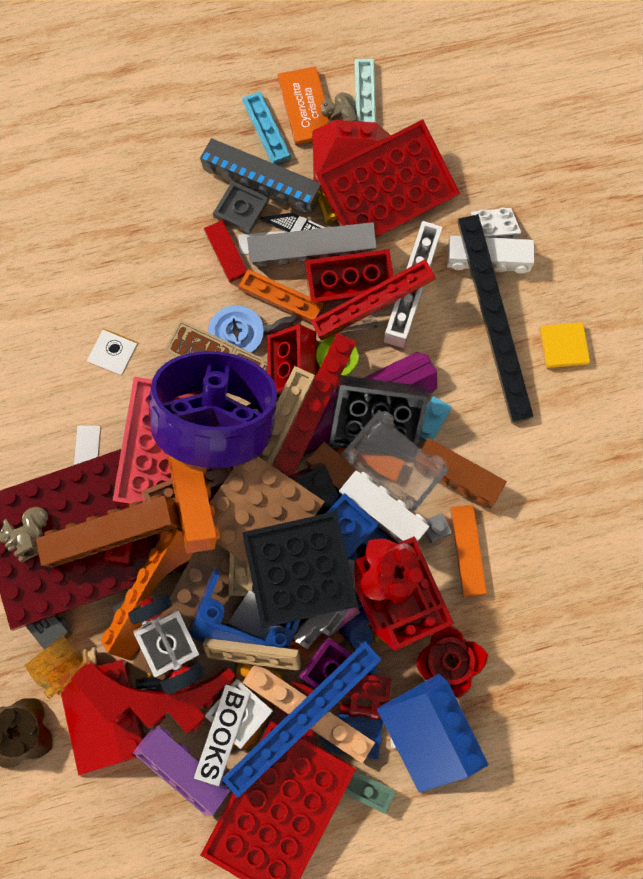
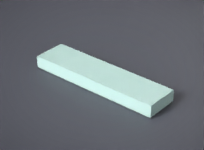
[354,59,376,122]

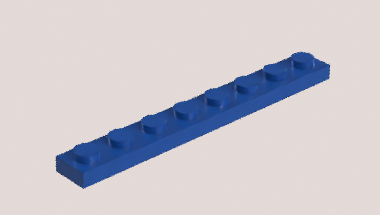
[222,642,382,798]

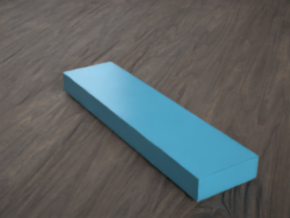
[242,91,291,165]

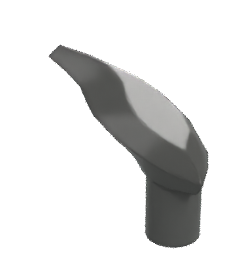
[263,315,298,333]

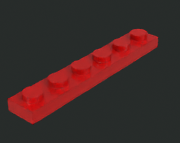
[311,259,436,341]

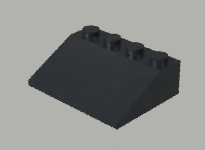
[328,375,429,457]

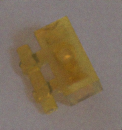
[24,635,86,699]

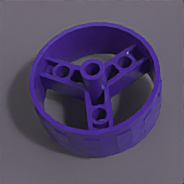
[149,351,277,468]

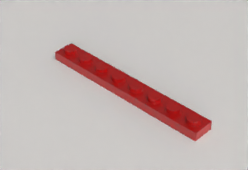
[273,333,357,476]

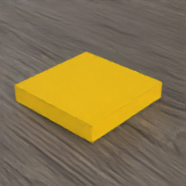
[540,322,590,368]

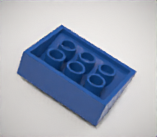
[377,674,489,792]

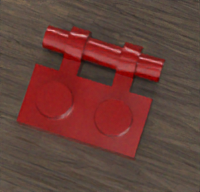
[340,675,392,720]

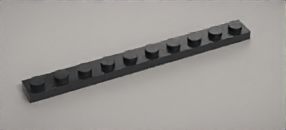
[457,214,534,423]

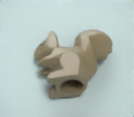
[321,92,357,123]
[0,507,48,562]

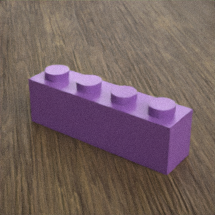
[133,727,230,816]

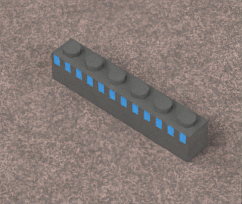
[200,138,322,214]

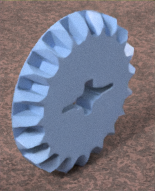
[208,305,264,353]

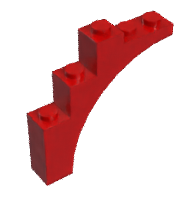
[71,660,236,733]

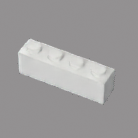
[447,235,534,274]
[338,470,429,543]

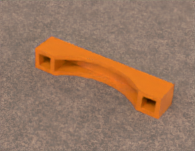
[101,525,194,661]

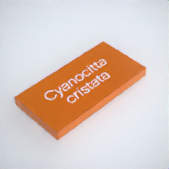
[278,66,330,145]

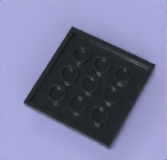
[242,511,358,629]

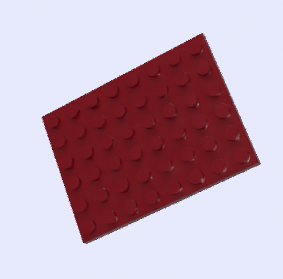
[0,449,189,631]

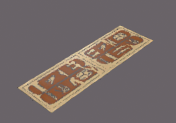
[163,320,279,403]

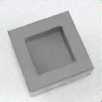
[426,513,452,543]

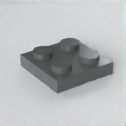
[213,181,269,234]

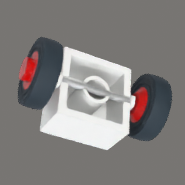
[128,594,205,694]

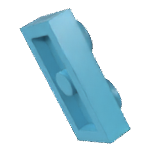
[420,396,452,442]

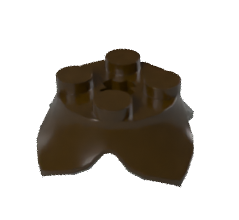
[0,698,53,768]

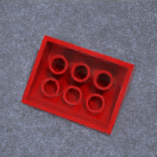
[58,659,145,776]

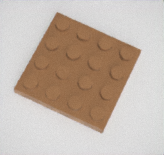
[209,456,325,565]

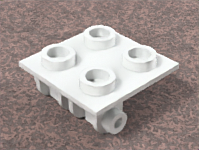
[471,208,521,239]

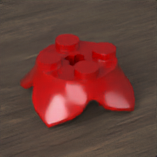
[360,539,423,604]
[416,625,488,698]

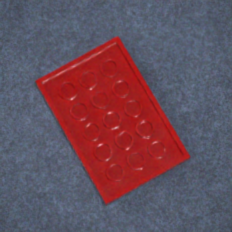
[314,119,460,238]
[200,720,356,879]

